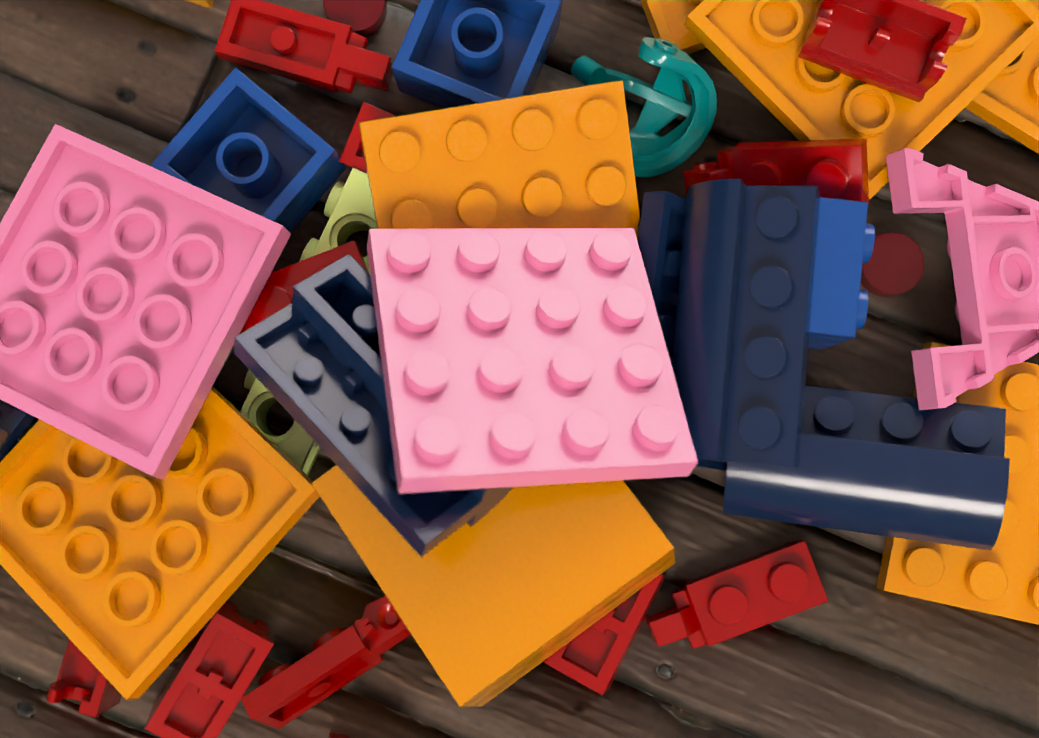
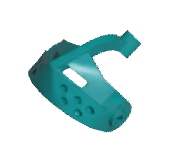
[571,37,717,177]

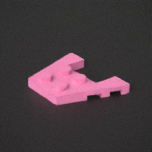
[886,148,1039,410]

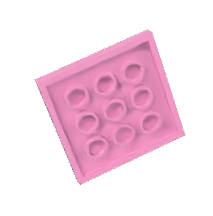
[0,124,291,479]
[367,228,698,493]

